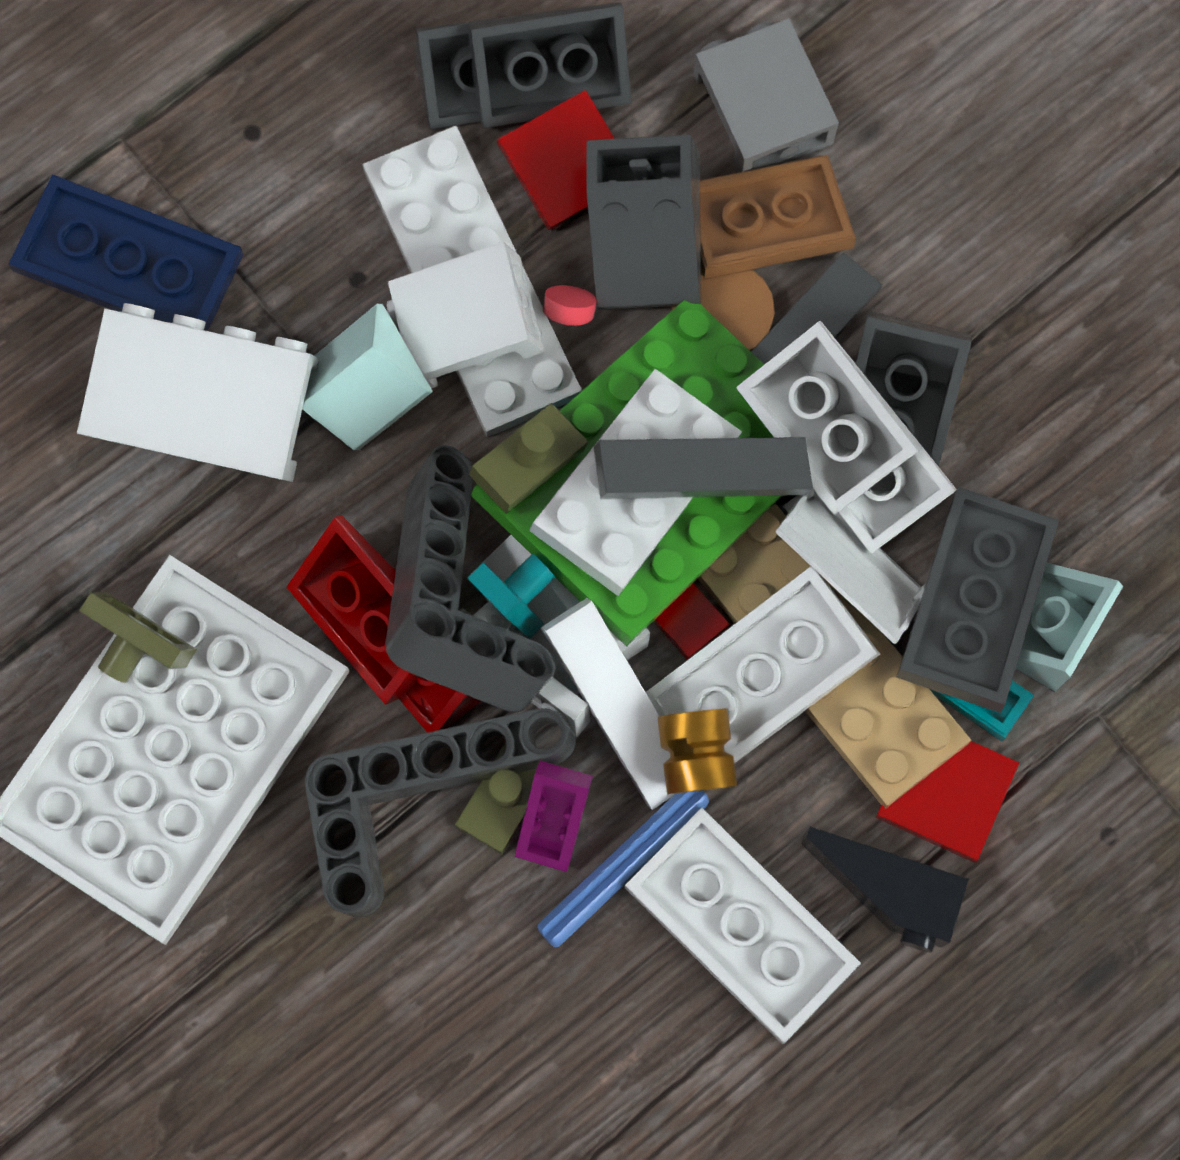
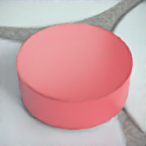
[543,285,597,326]

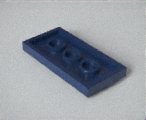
[8,174,244,331]

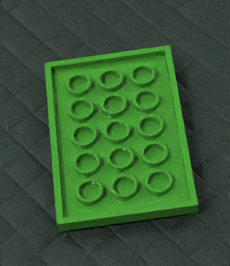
[471,300,784,647]

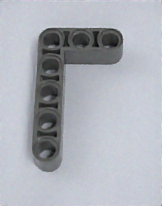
[386,445,556,712]
[305,708,576,917]

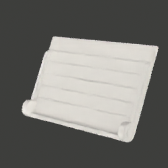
[775,489,926,644]

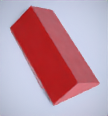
[286,515,481,733]

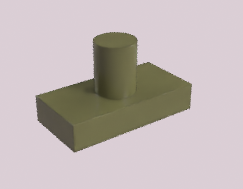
[469,403,588,514]
[79,592,197,683]
[455,741,557,855]

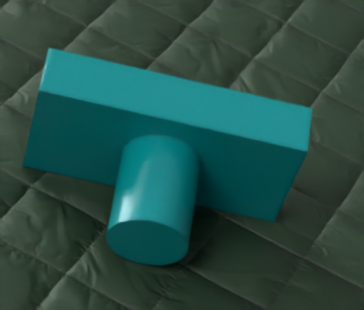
[468,553,556,639]

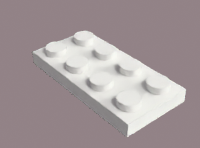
[529,369,742,596]
[646,566,880,763]
[624,808,861,1044]

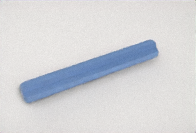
[537,790,709,947]

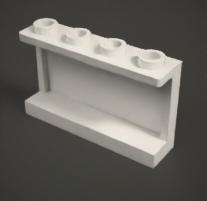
[77,303,319,482]

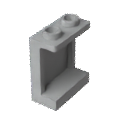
[693,19,839,173]

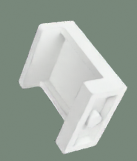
[387,241,544,388]

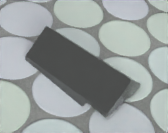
[415,2,632,130]

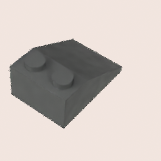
[856,311,972,467]

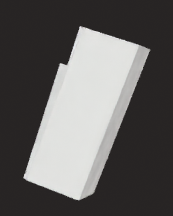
[736,321,957,554]

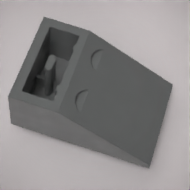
[587,134,701,310]

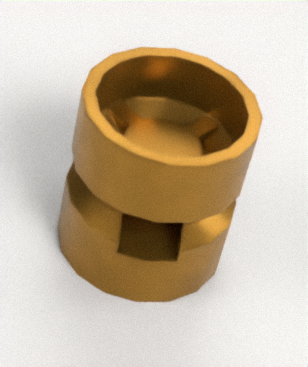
[657,709,737,794]

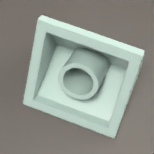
[302,304,433,450]
[1016,563,1123,692]

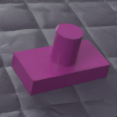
[515,760,593,872]

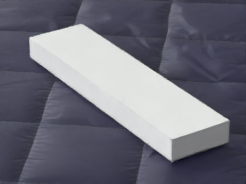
[541,598,676,810]

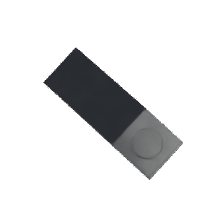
[801,827,969,952]

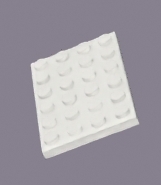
[0,555,350,945]

